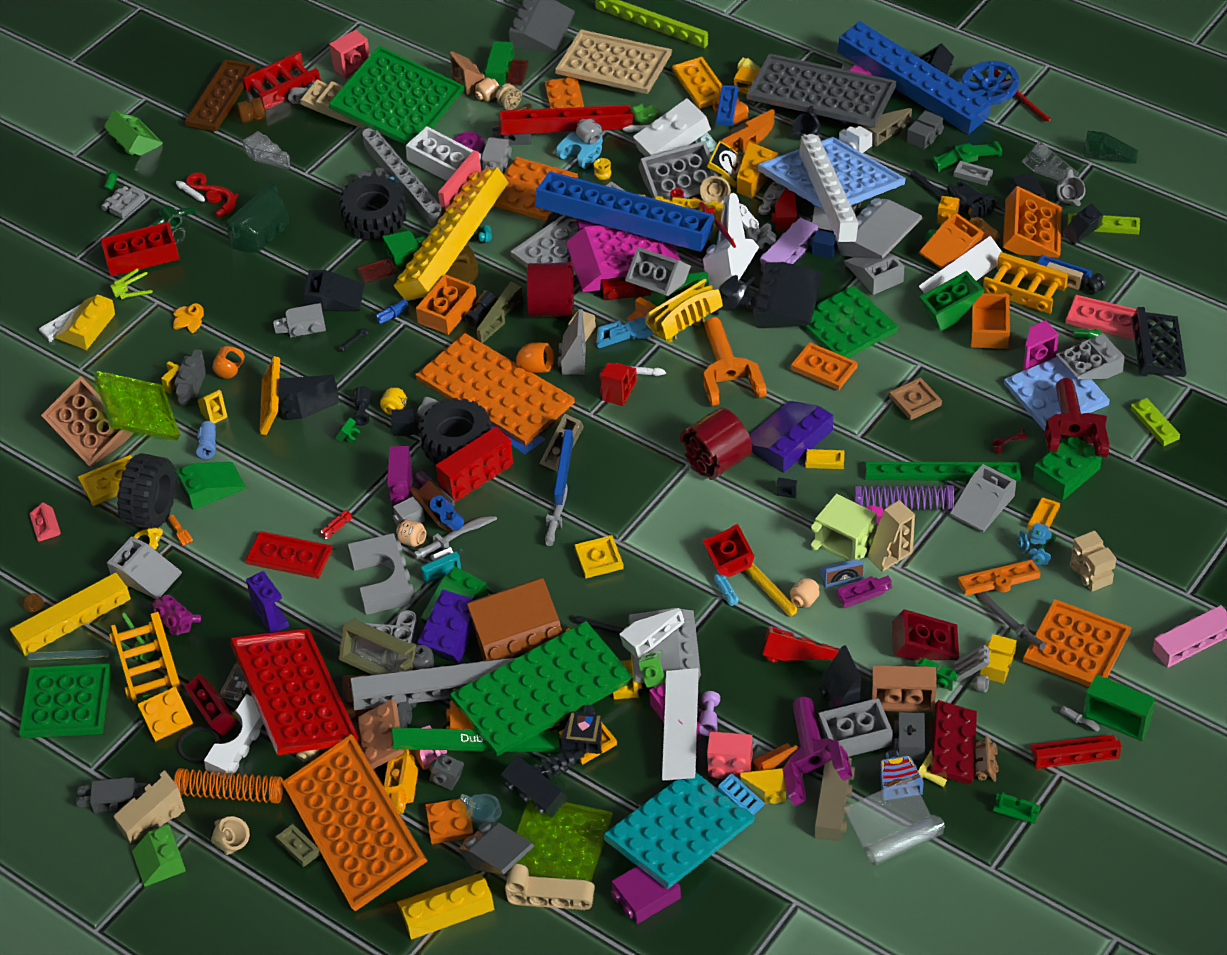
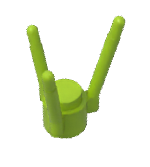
[110,269,152,299]

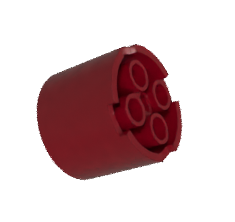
[527,262,574,317]
[680,407,752,480]

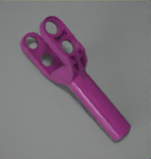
[783,697,852,806]

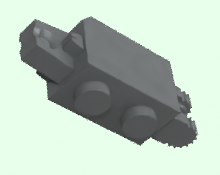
[175,349,206,406]
[76,777,152,814]

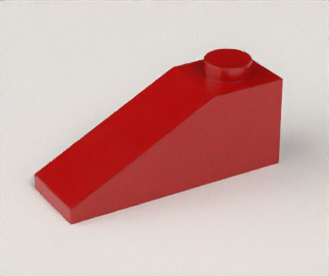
[772,188,797,230]

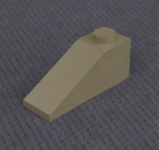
[862,108,912,147]
[539,414,584,472]

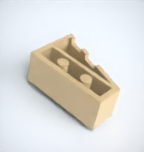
[867,500,915,572]
[114,770,185,845]

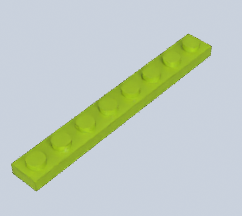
[595,0,708,48]

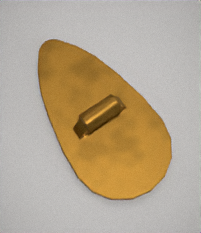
[446,243,479,284]

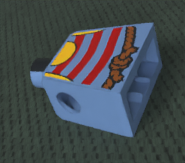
[880,750,923,801]

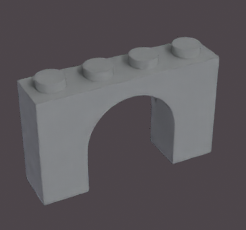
[348,533,415,615]

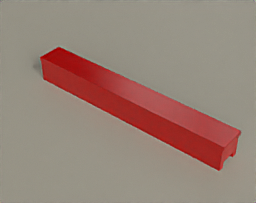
[498,105,633,135]

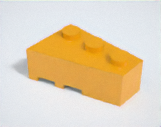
[737,142,778,199]

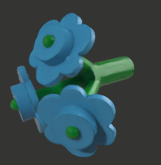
[1017,523,1057,566]

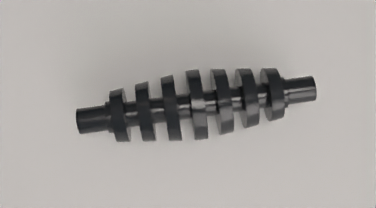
[534,749,585,780]

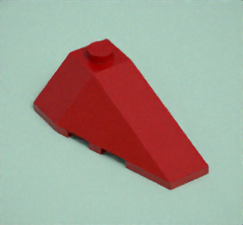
[762,626,840,662]

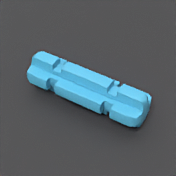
[714,573,738,606]

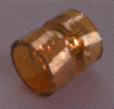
[237,97,266,124]

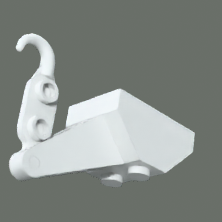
[703,193,759,290]

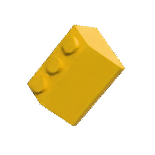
[55,294,115,350]

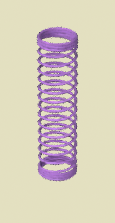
[855,485,954,510]

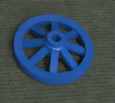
[961,61,1019,105]

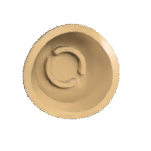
[700,176,731,204]

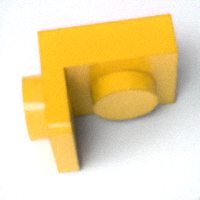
[161,361,181,393]

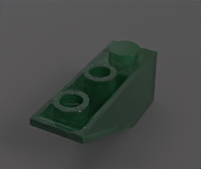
[1084,131,1138,163]

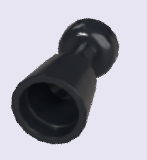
[463,290,497,326]
[353,386,372,426]

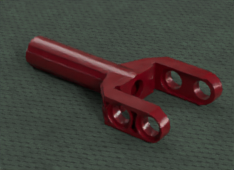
[1044,378,1110,458]

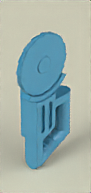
[596,317,654,348]

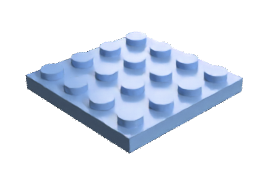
[1004,357,1110,431]

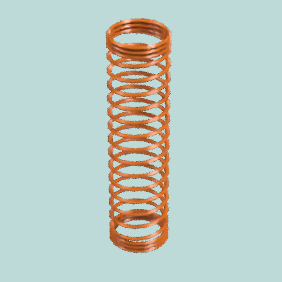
[174,768,283,804]

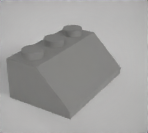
[625,247,691,296]

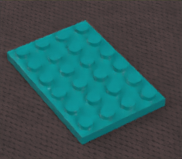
[604,772,755,889]

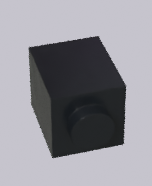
[391,408,419,436]

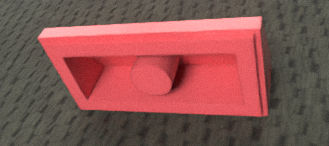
[29,502,61,541]

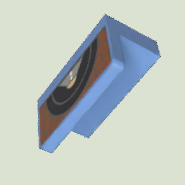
[820,559,864,587]

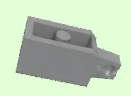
[482,138,512,173]
[273,303,326,337]

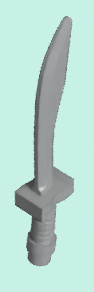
[545,483,568,546]
[413,516,497,559]

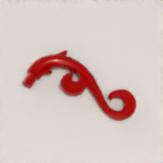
[186,173,239,218]

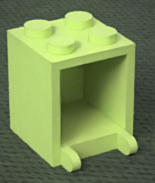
[811,494,878,561]

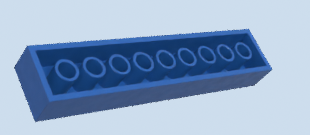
[837,21,992,135]
[535,171,714,252]

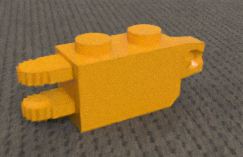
[384,749,419,814]

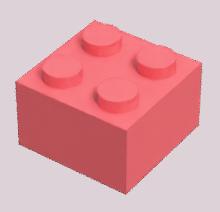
[329,30,370,79]
[707,732,753,780]

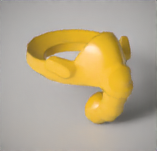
[134,527,163,550]

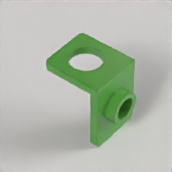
[638,650,666,687]

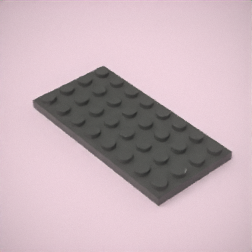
[747,53,896,127]

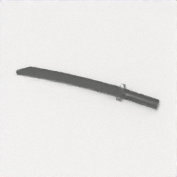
[976,592,1046,650]

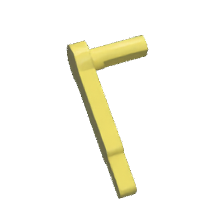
[918,749,947,787]

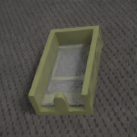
[339,618,416,675]

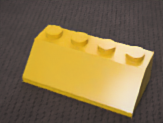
[397,873,494,940]

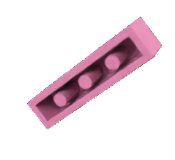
[1152,605,1227,668]

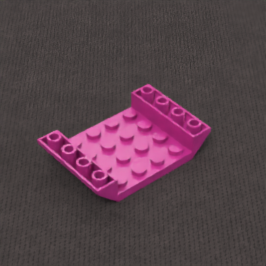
[566,225,680,292]

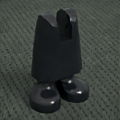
[947,181,997,221]

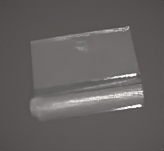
[843,777,945,866]

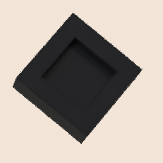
[777,477,797,499]

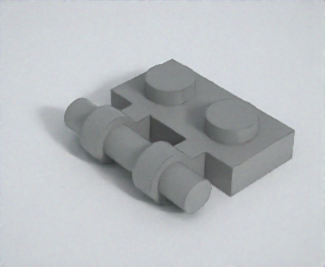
[101,186,146,218]

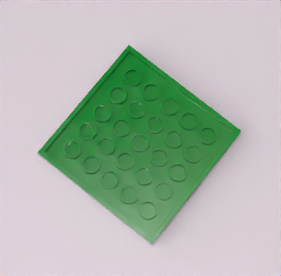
[328,45,465,145]

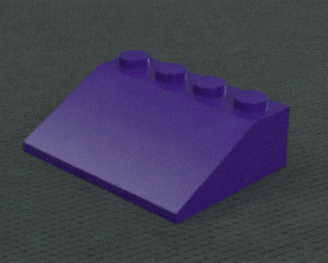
[749,401,833,473]

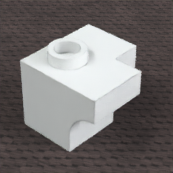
[839,126,872,153]

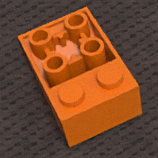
[919,213,984,269]

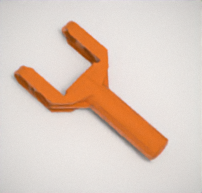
[703,317,767,407]

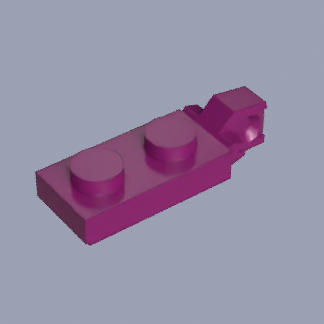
[836,576,892,609]

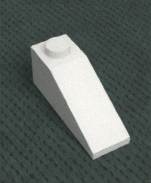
[619,608,684,659]

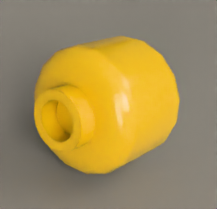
[380,388,407,415]

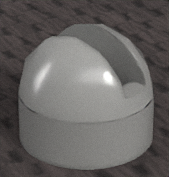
[973,675,989,692]

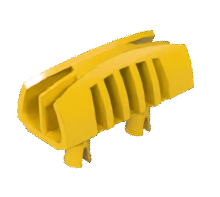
[645,279,723,342]

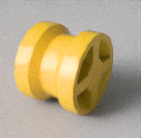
[594,158,611,180]

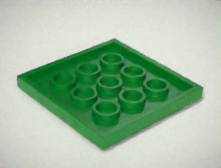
[802,285,898,358]
[19,663,112,738]

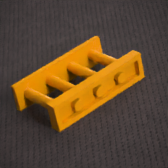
[983,252,1068,314]
[109,612,182,705]

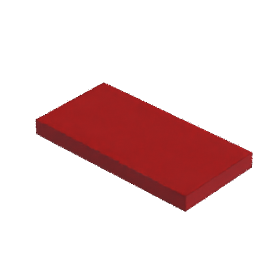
[245,531,333,579]

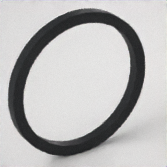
[178,726,220,762]

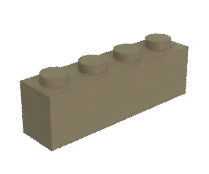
[815,758,855,841]

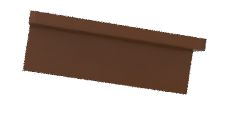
[409,480,459,532]

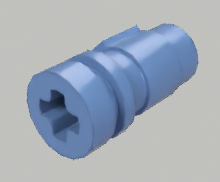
[196,421,216,459]

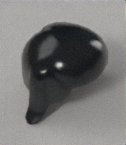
[789,105,821,140]

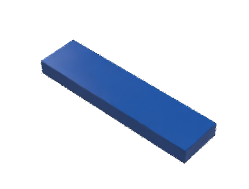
[554,429,574,505]

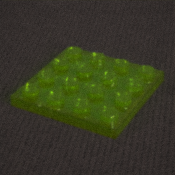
[94,371,180,440]
[516,802,613,882]

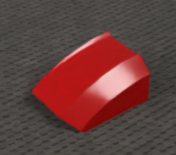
[702,524,755,577]

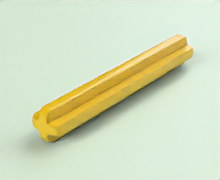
[744,563,797,617]

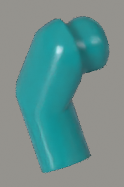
[478,225,492,243]

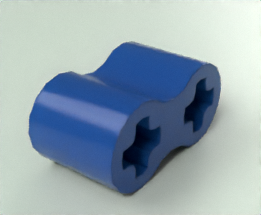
[430,495,464,531]

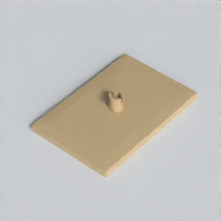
[556,30,672,94]

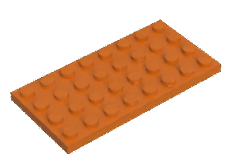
[416,333,575,446]
[282,734,427,911]

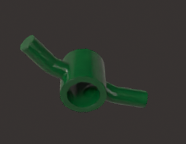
[148,205,196,229]

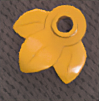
[173,304,204,334]

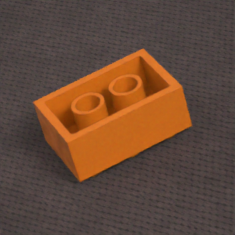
[416,274,477,335]

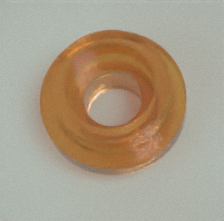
[24,593,44,612]

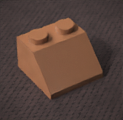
[449,51,485,96]

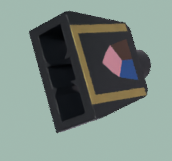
[561,705,602,754]

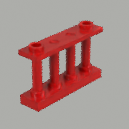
[243,52,321,110]

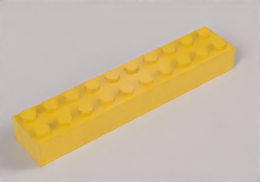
[394,167,509,301]

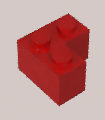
[599,363,637,406]

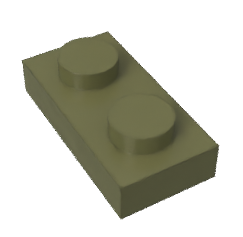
[276,824,320,867]

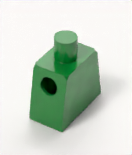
[383,231,425,270]

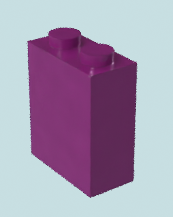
[388,446,413,506]
[611,866,681,924]

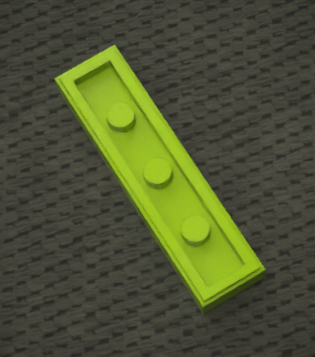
[1068,213,1140,234]

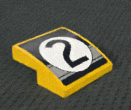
[707,141,743,187]

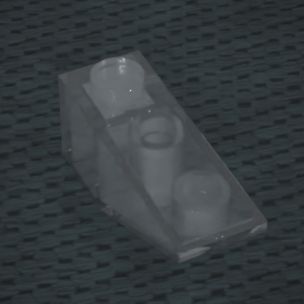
[242,131,290,169]
[1022,141,1079,181]

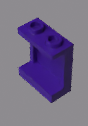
[246,571,289,633]

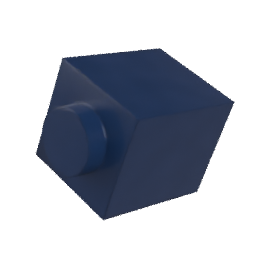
[810,230,838,259]

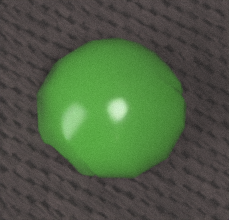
[631,103,658,125]

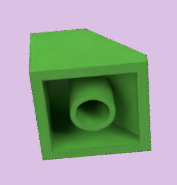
[132,824,186,887]

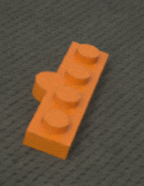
[958,560,1041,596]

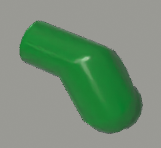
[104,171,118,191]
[1073,329,1102,340]

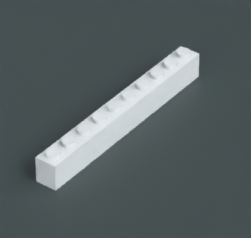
[799,134,858,242]

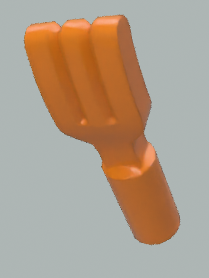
[168,515,193,546]

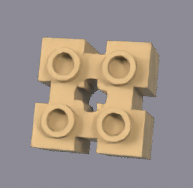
[1070,531,1116,592]

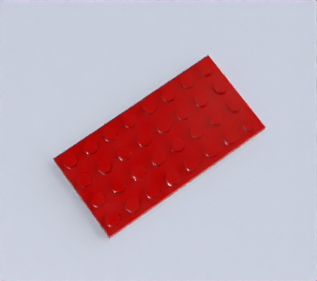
[230,629,359,755]

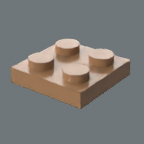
[889,377,942,420]

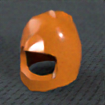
[516,342,555,373]

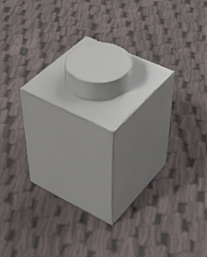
[393,497,425,526]

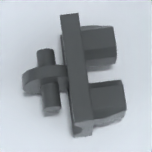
[745,223,776,254]

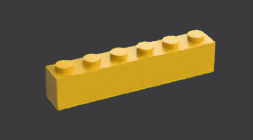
[10,572,131,656]

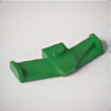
[932,141,1002,172]

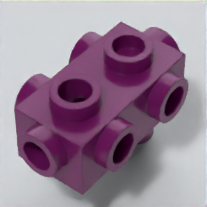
[152,595,201,635]

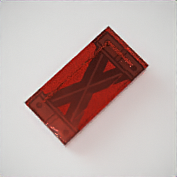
[506,59,529,86]
[358,258,397,283]

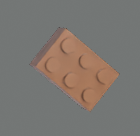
[872,665,936,712]

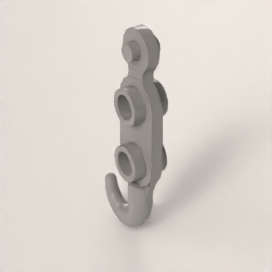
[758,182,785,215]

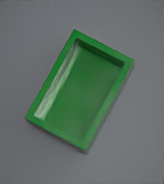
[1033,436,1102,500]
[1082,675,1156,741]

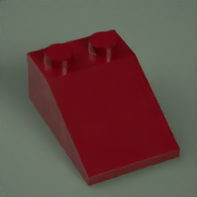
[892,609,960,660]

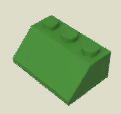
[104,110,163,155]

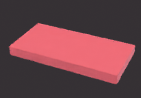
[438,150,481,215]
[1065,295,1147,340]

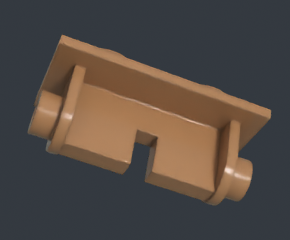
[975,735,998,782]

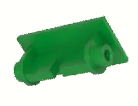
[915,658,958,691]
[993,792,1041,824]

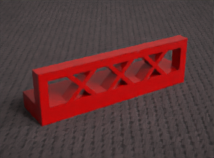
[1030,735,1122,769]

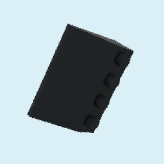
[753,262,823,328]

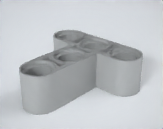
[358,610,418,665]

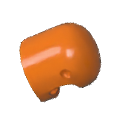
[212,346,245,379]

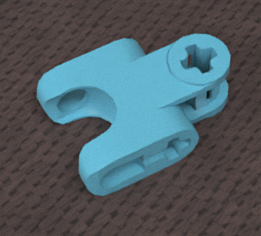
[557,124,603,169]

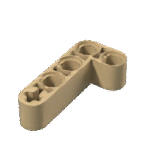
[505,864,595,910]

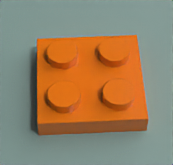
[426,797,474,844]

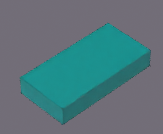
[421,551,461,584]

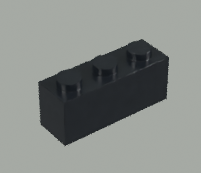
[501,755,568,818]

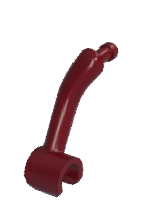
[993,428,1027,454]

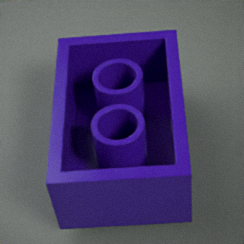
[418,589,474,663]

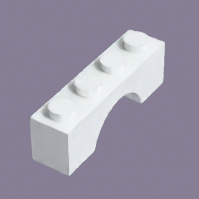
[204,694,264,779]

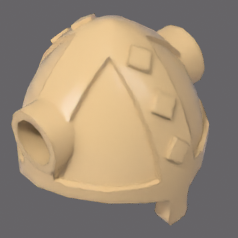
[211,816,250,855]

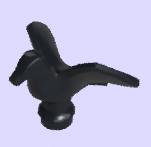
[715,275,757,316]

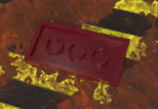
[930,700,977,785]

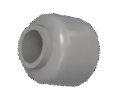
[576,119,601,144]

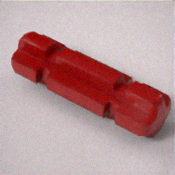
[320,510,352,540]

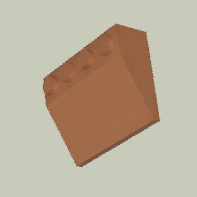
[41,376,137,467]

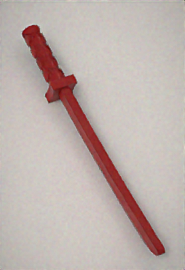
[994,69,1051,122]
[698,202,736,248]

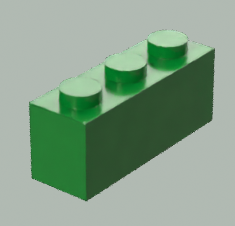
[483,41,514,86]

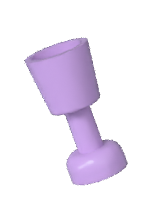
[698,691,720,736]

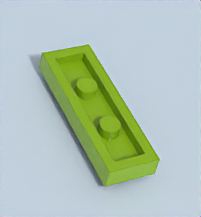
[1130,398,1180,446]

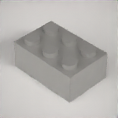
[818,698,892,757]

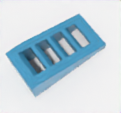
[718,774,764,815]

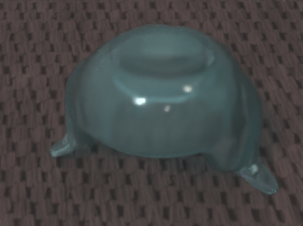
[460,794,502,825]

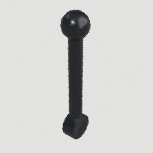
[339,328,369,352]

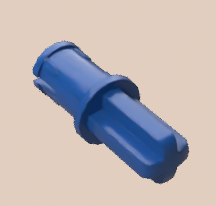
[375,299,409,324]

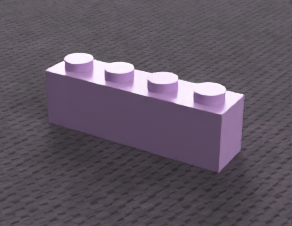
[760,217,818,272]

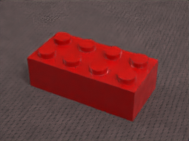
[101,222,179,276]
[436,427,513,502]

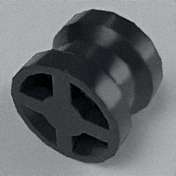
[1083,273,1106,295]

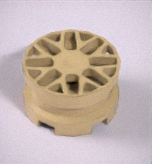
[496,83,522,110]

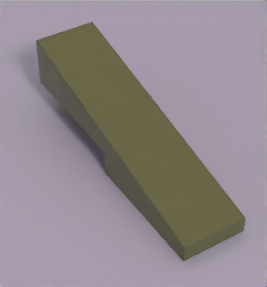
[477,281,523,343]

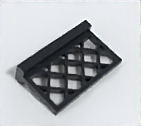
[1131,307,1187,377]

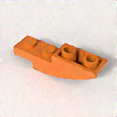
[721,109,774,153]

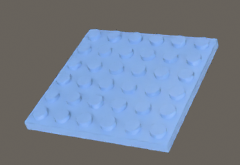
[758,137,905,210]

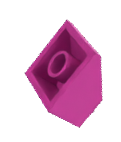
[1023,320,1059,371]

